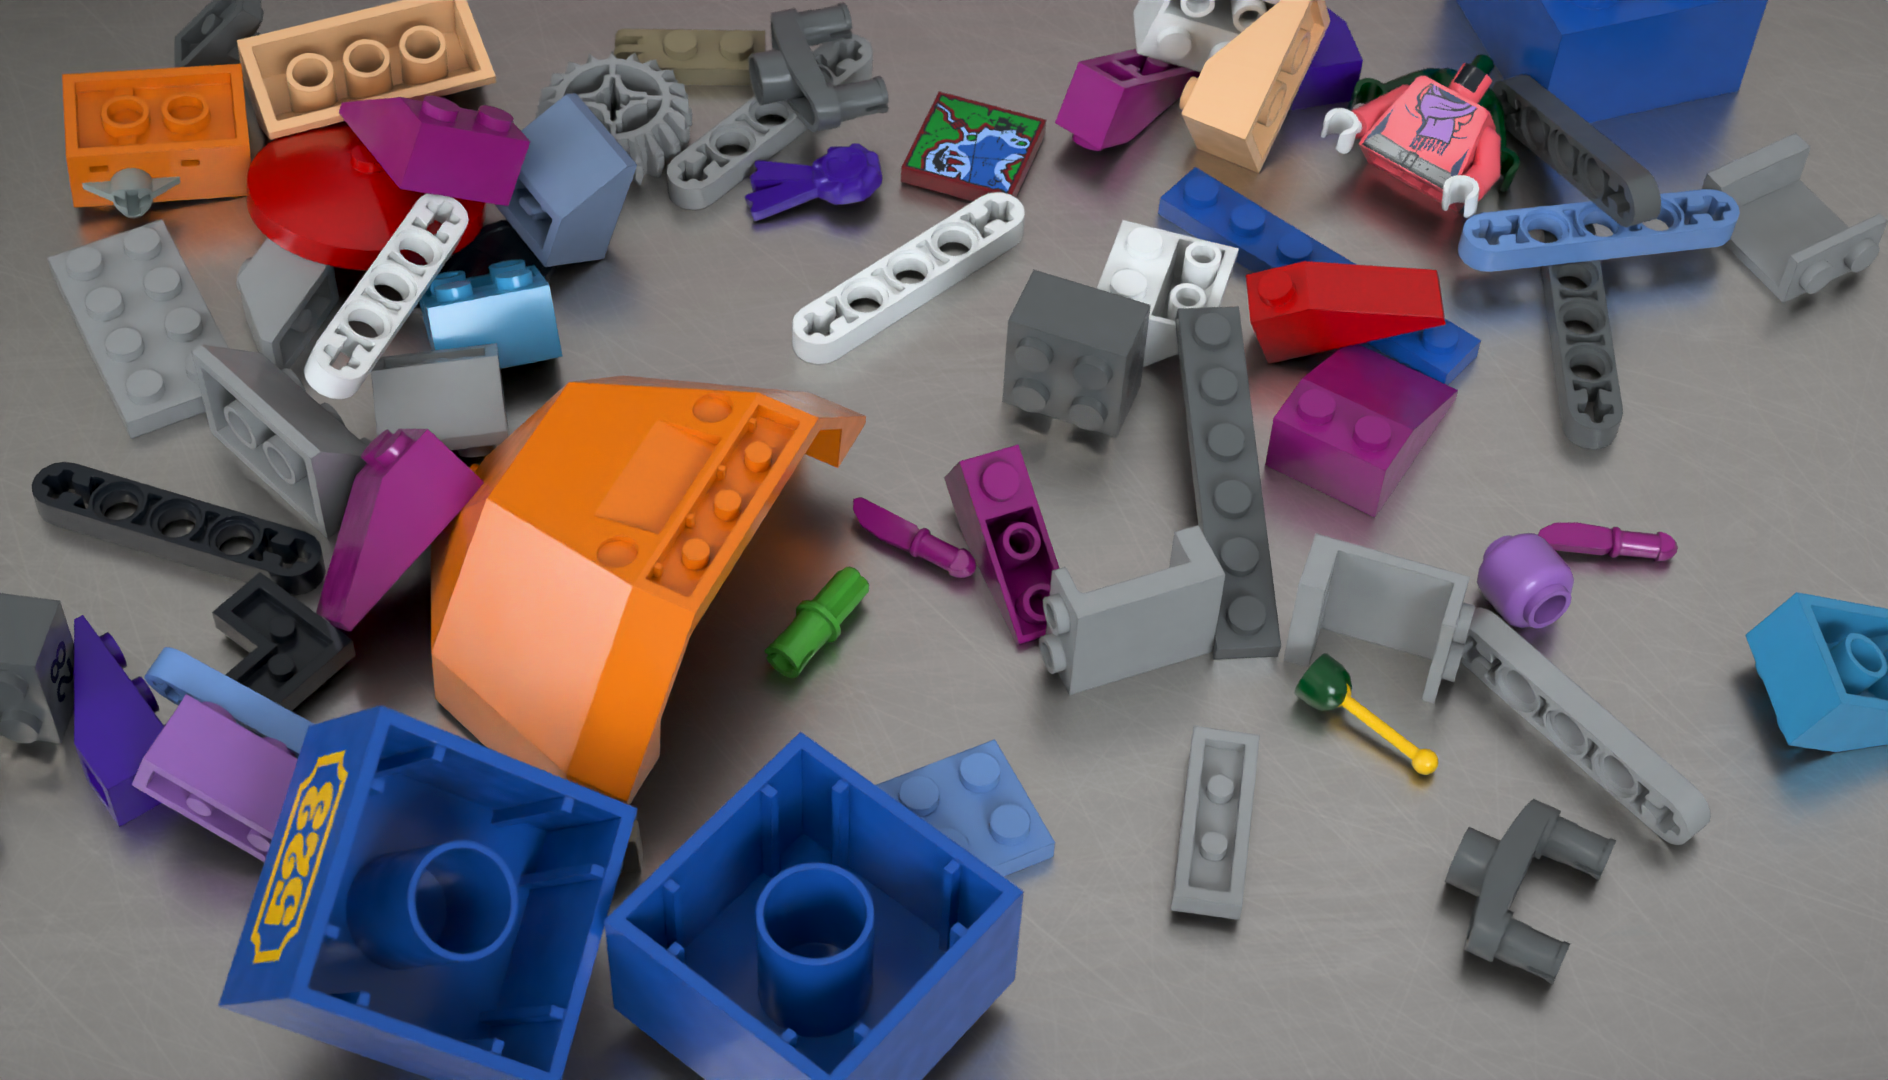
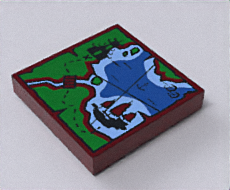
[901,91,1046,201]

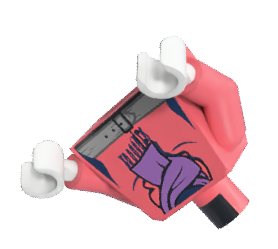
[1320,63,1501,219]

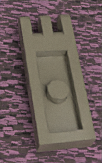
[614,29,766,86]

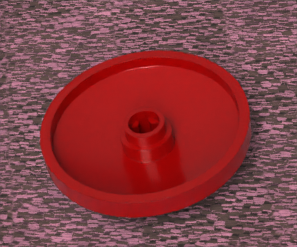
[247,121,487,271]

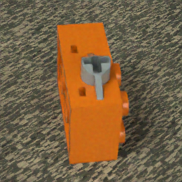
[62,64,251,218]

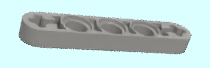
[667,34,873,210]
[1454,607,1711,845]

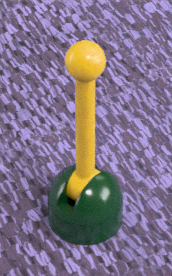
[1294,653,1439,775]

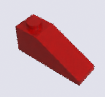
[1246,261,1446,364]

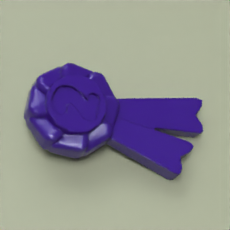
[744,143,883,221]

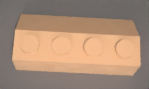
[237,0,496,140]

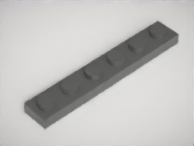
[1175,306,1281,659]

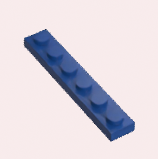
[1158,167,1481,385]

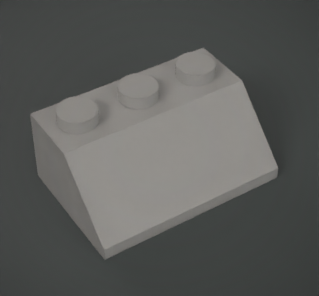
[191,344,372,539]

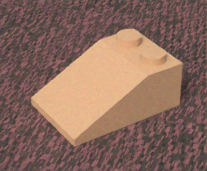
[1179,0,1330,173]

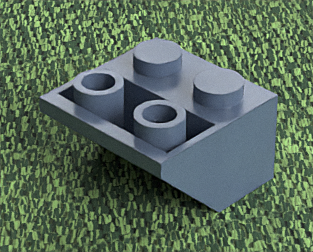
[495,93,637,267]

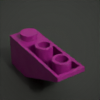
[944,444,1059,645]

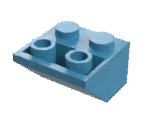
[419,260,563,369]

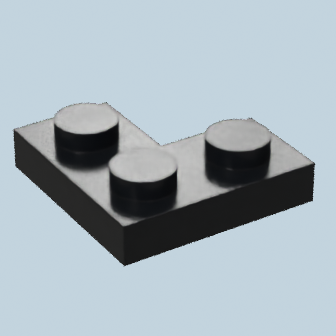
[212,572,356,711]

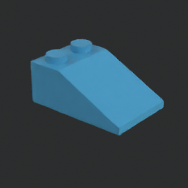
[1745,592,1888,752]

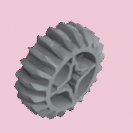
[536,51,692,186]

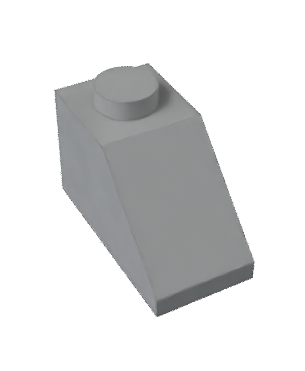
[237,238,339,370]

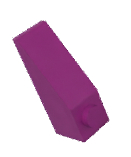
[1055,48,1201,151]

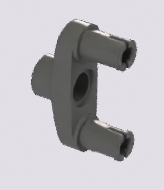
[748,2,889,132]
[1445,799,1616,984]

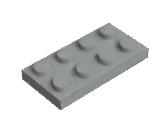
[47,219,229,439]

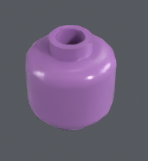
[1477,533,1574,628]

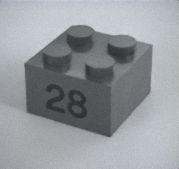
[1002,270,1151,437]
[0,593,74,744]

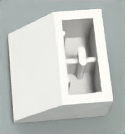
[1133,0,1280,72]
[1097,220,1238,367]

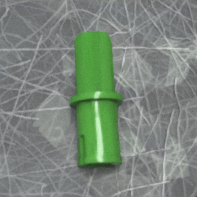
[765,566,869,678]

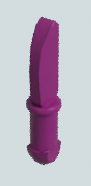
[853,497,977,578]
[1537,522,1678,561]

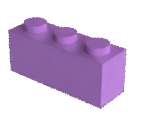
[132,694,298,862]

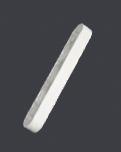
[792,192,1025,364]
[304,193,469,399]

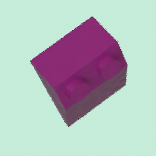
[339,95,531,206]
[1265,344,1458,518]
[316,429,484,632]

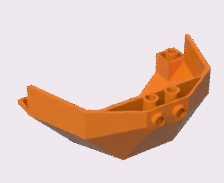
[430,376,866,805]

